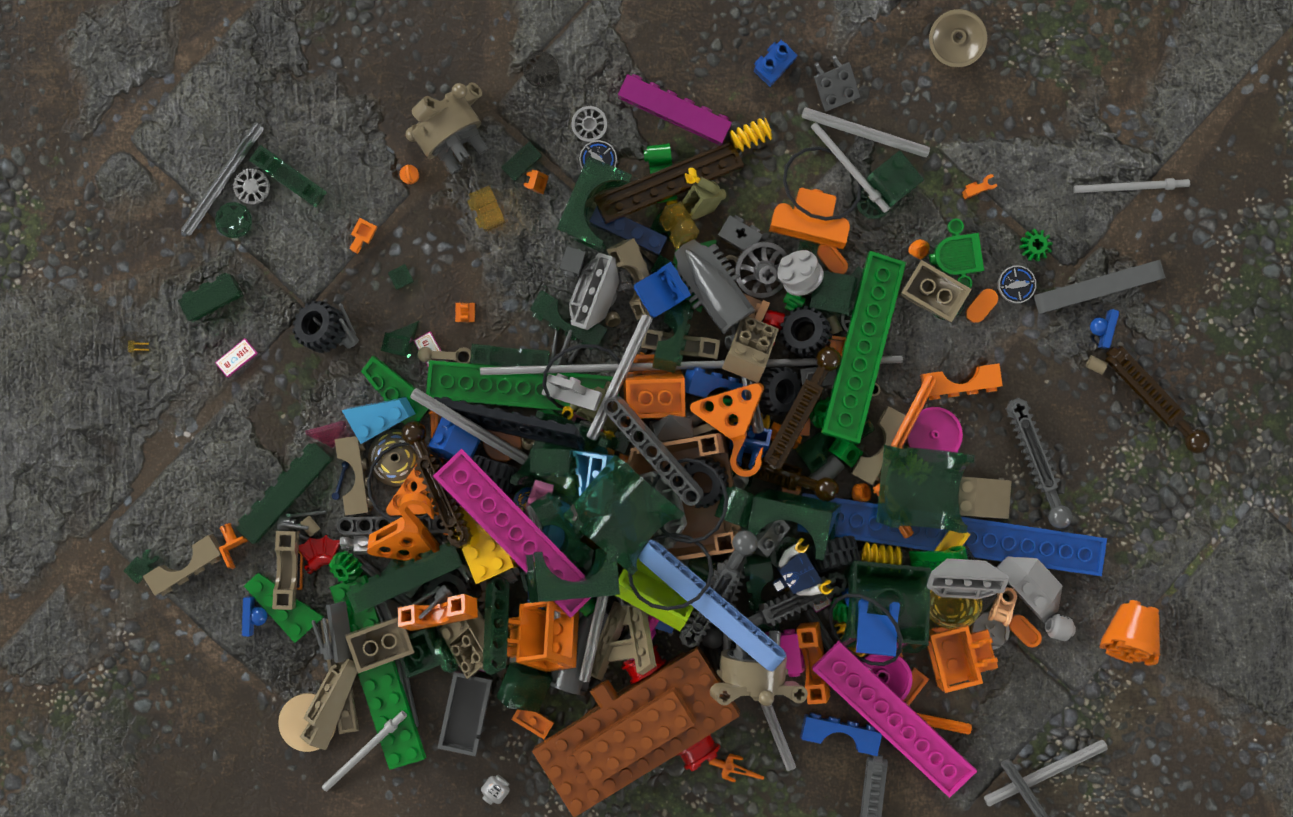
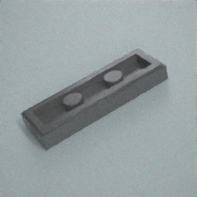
[326,601,353,663]

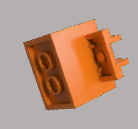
[624,352,686,419]
[501,599,579,672]
[923,621,998,693]

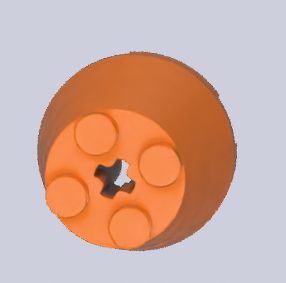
[1099,600,1160,665]

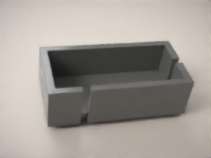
[438,669,494,757]

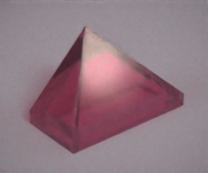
[305,421,346,448]

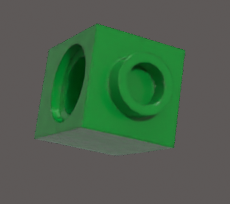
[828,438,863,468]

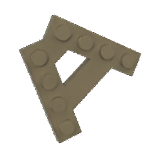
[591,601,656,680]

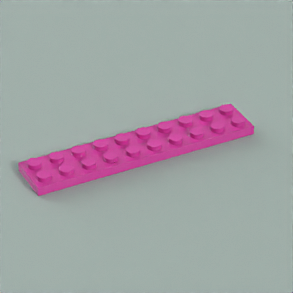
[432,449,598,618]
[812,640,977,798]

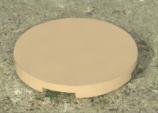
[278,693,337,752]

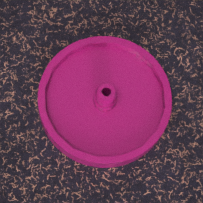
[907,407,963,462]

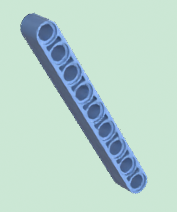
[638,540,786,672]

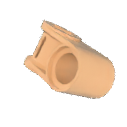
[988,587,1017,627]

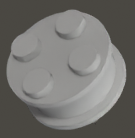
[777,250,824,298]

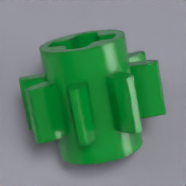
[782,293,806,311]

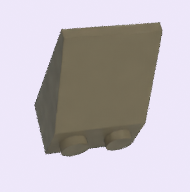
[900,260,972,323]
[951,476,1012,519]
[345,617,414,673]

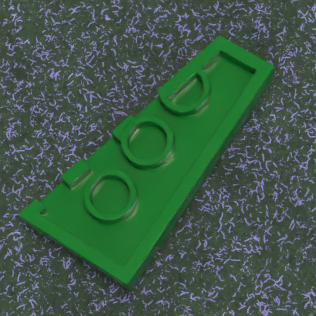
[361,356,429,425]
[244,573,325,643]

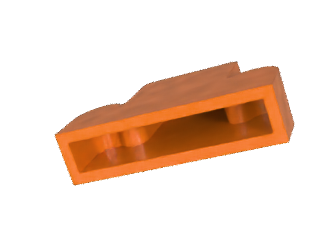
[769,188,850,249]

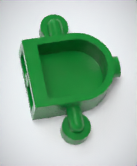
[929,219,984,288]

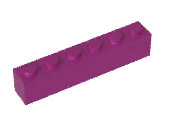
[618,74,732,146]

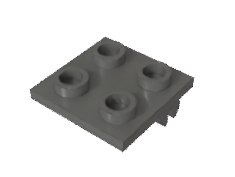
[814,55,860,112]

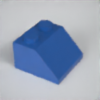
[428,417,481,460]

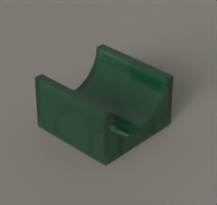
[841,560,931,654]

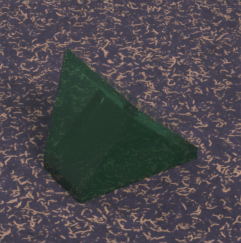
[381,321,419,358]

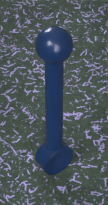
[332,461,349,500]

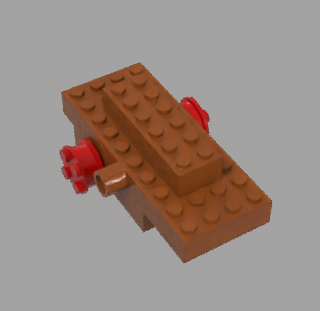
[532,644,740,817]

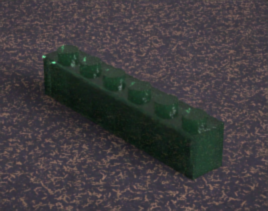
[236,442,334,544]
[346,542,465,614]

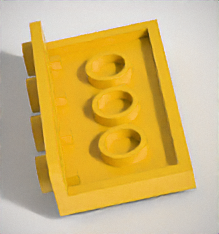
[455,506,519,584]

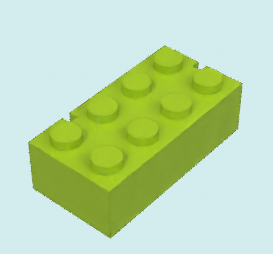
[611,553,694,631]

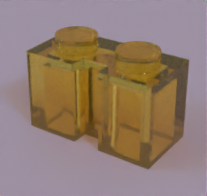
[467,185,506,232]
[659,201,700,249]

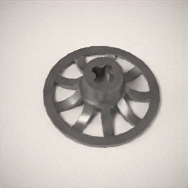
[735,242,788,298]

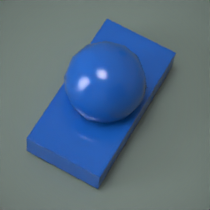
[1090,309,1119,349]
[242,596,267,636]

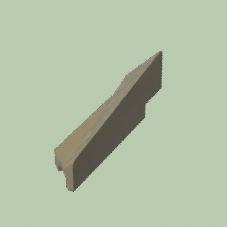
[300,659,357,750]

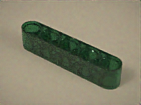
[483,576,509,675]

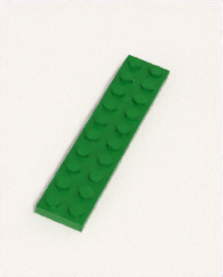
[821,251,906,444]
[426,360,619,411]
[330,575,426,770]

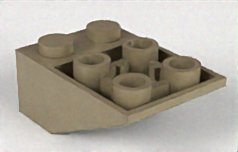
[722,317,779,383]
[439,608,491,679]

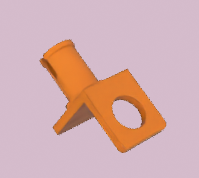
[219,523,248,569]

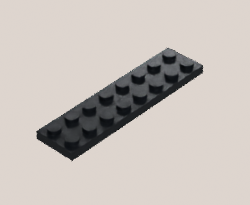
[434,397,586,451]

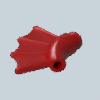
[298,535,340,574]

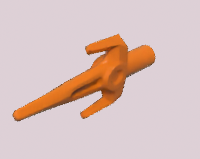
[709,753,764,782]

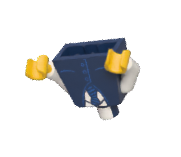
[772,538,834,596]

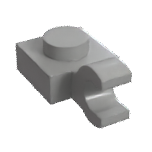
[340,534,370,555]

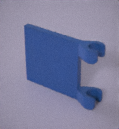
[856,599,900,657]

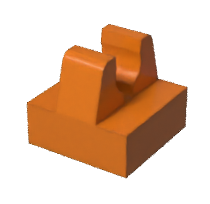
[524,170,549,194]
[455,303,475,323]

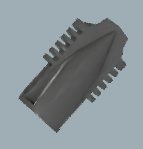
[674,239,756,334]
[549,596,609,695]

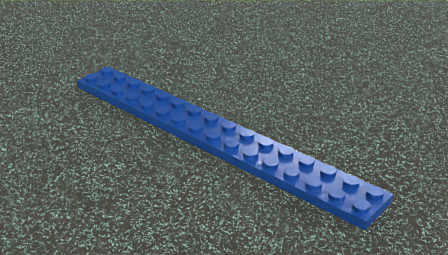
[797,493,1107,576]

